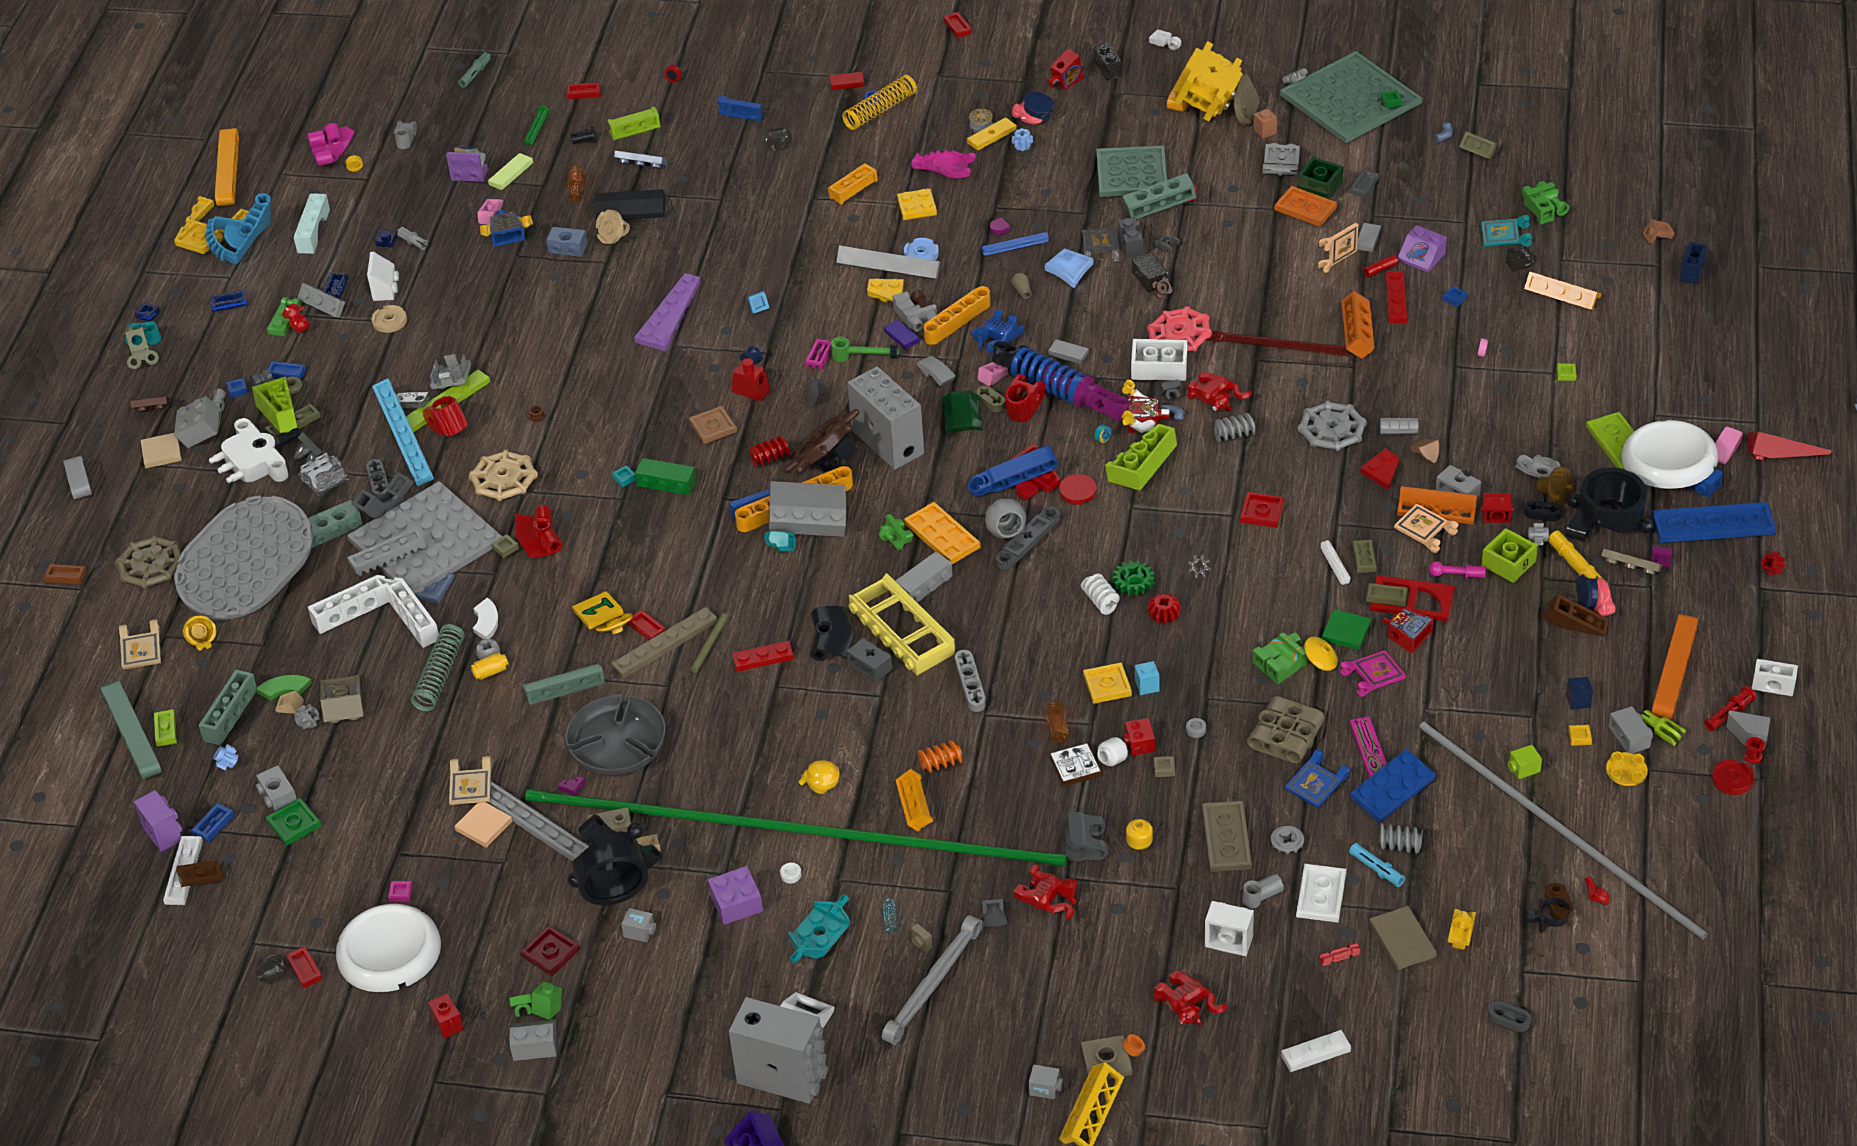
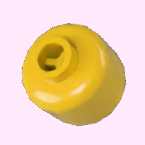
[1126,819,1153,850]

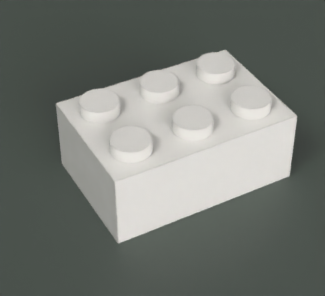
[1131,339,1187,381]

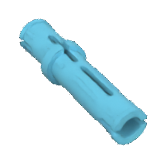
[1349,843,1405,887]

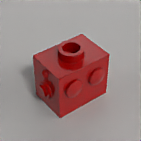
[1480,493,1514,523]
[1123,718,1155,756]
[428,993,464,1038]

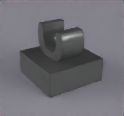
[1158,379,1181,402]

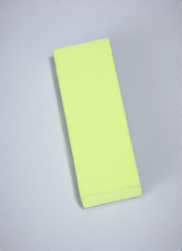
[488,153,533,190]

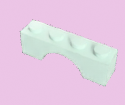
[294,193,330,254]

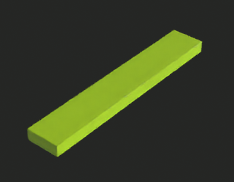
[406,369,490,432]

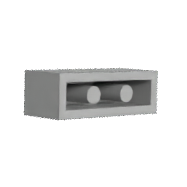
[895,552,953,602]

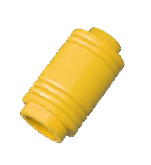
[471,652,508,680]

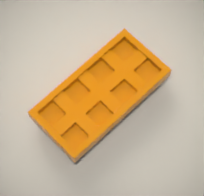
[904,502,981,564]

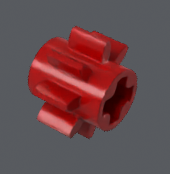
[1761,551,1786,576]

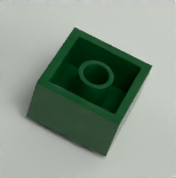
[1297,157,1344,199]

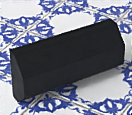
[595,189,665,221]

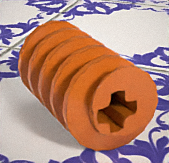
[917,740,962,773]

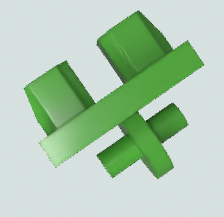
[879,514,913,550]

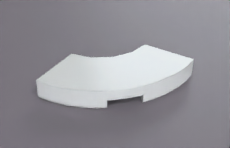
[473,598,498,639]

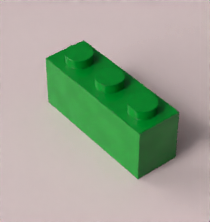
[635,458,697,495]

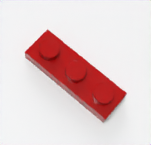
[732,641,794,672]

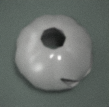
[985,498,1026,539]

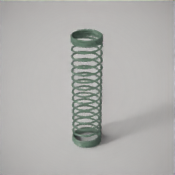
[411,624,465,711]

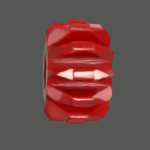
[1147,592,1181,625]

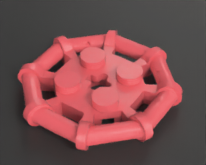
[1147,306,1212,352]

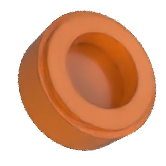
[1122,1034,1145,1057]

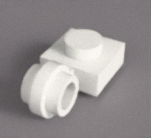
[1149,29,1181,50]

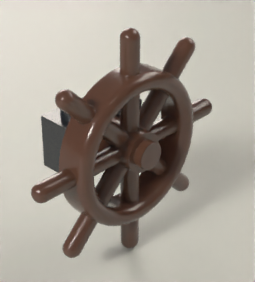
[784,409,859,473]

